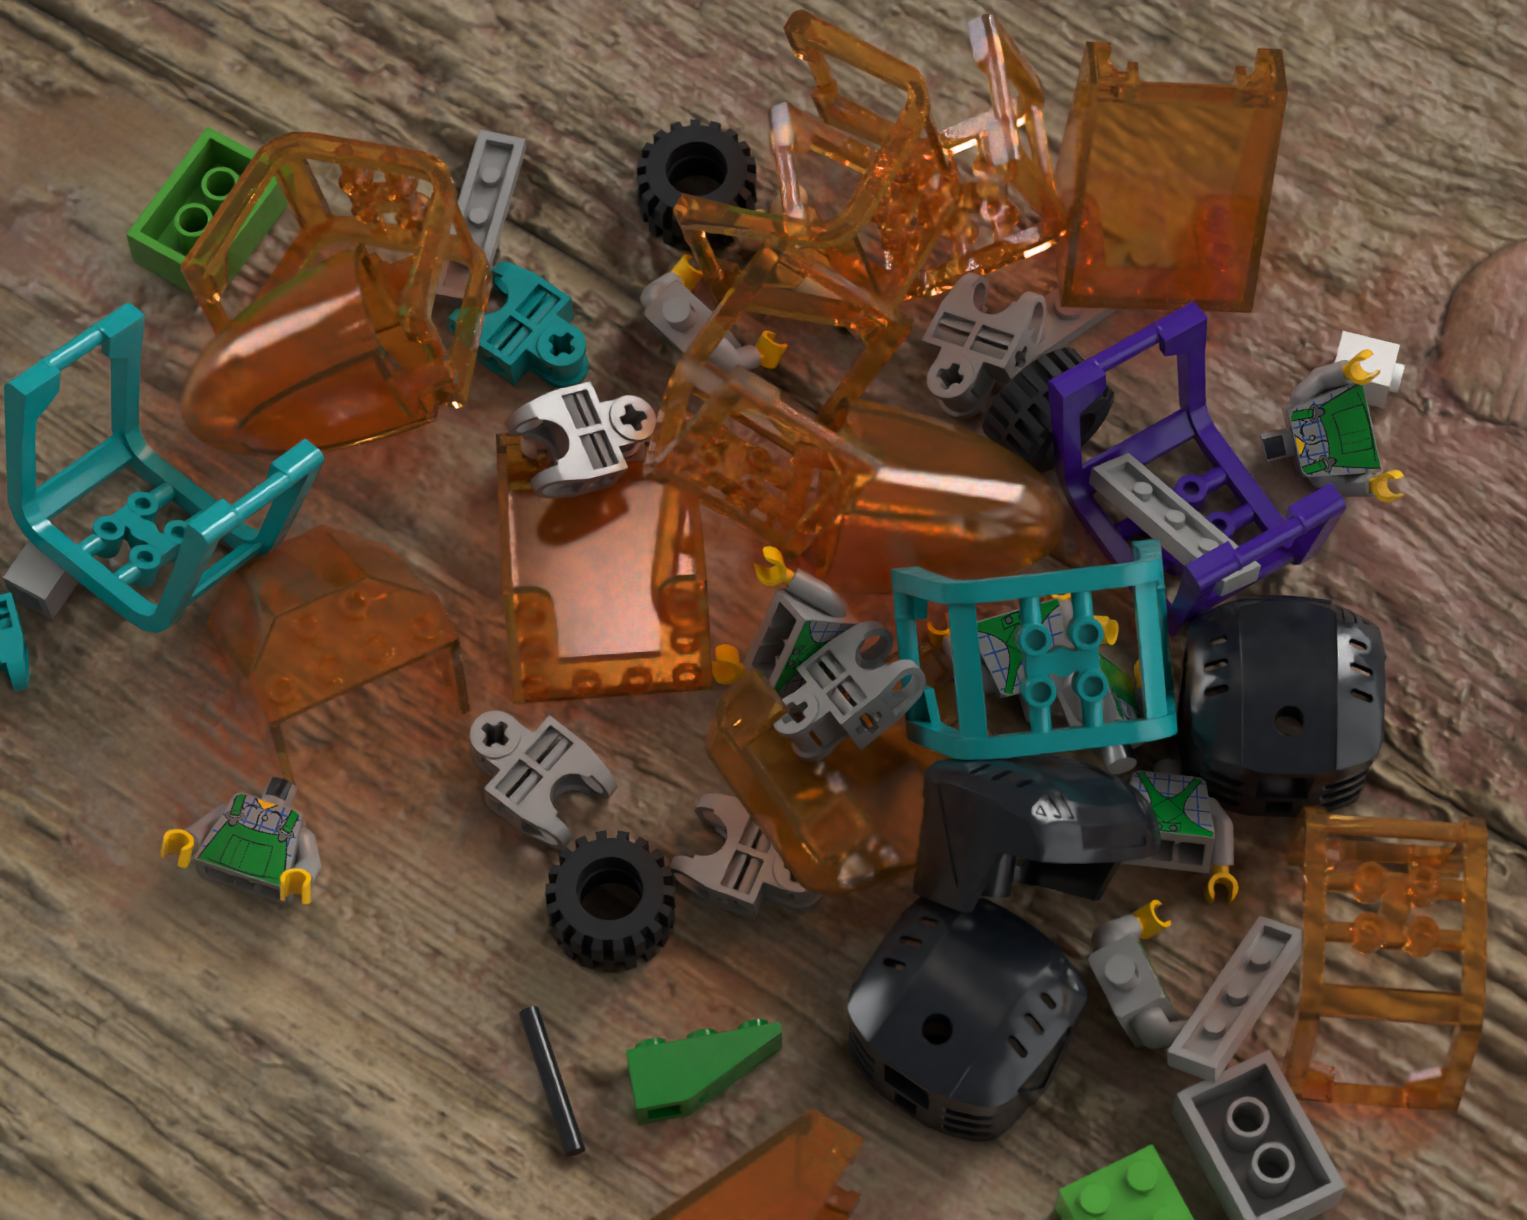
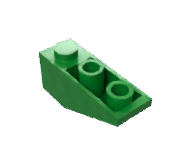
[626,1019,782,1125]

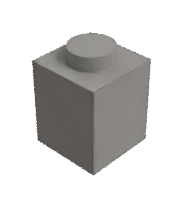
[3,541,79,620]

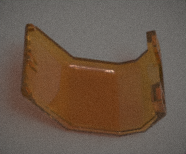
[705,642,997,897]

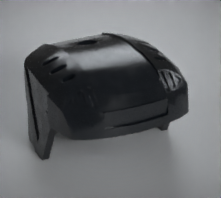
[1176,595,1386,818]
[912,754,1161,912]
[847,896,1089,1141]

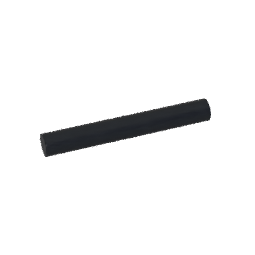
[519,1006,586,1157]

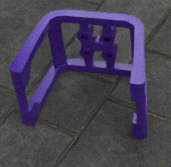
[1048,301,1346,637]

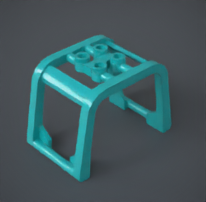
[4,303,324,633]
[890,539,1178,760]

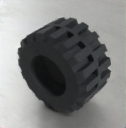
[637,119,757,252]
[982,347,1114,477]
[545,830,676,972]

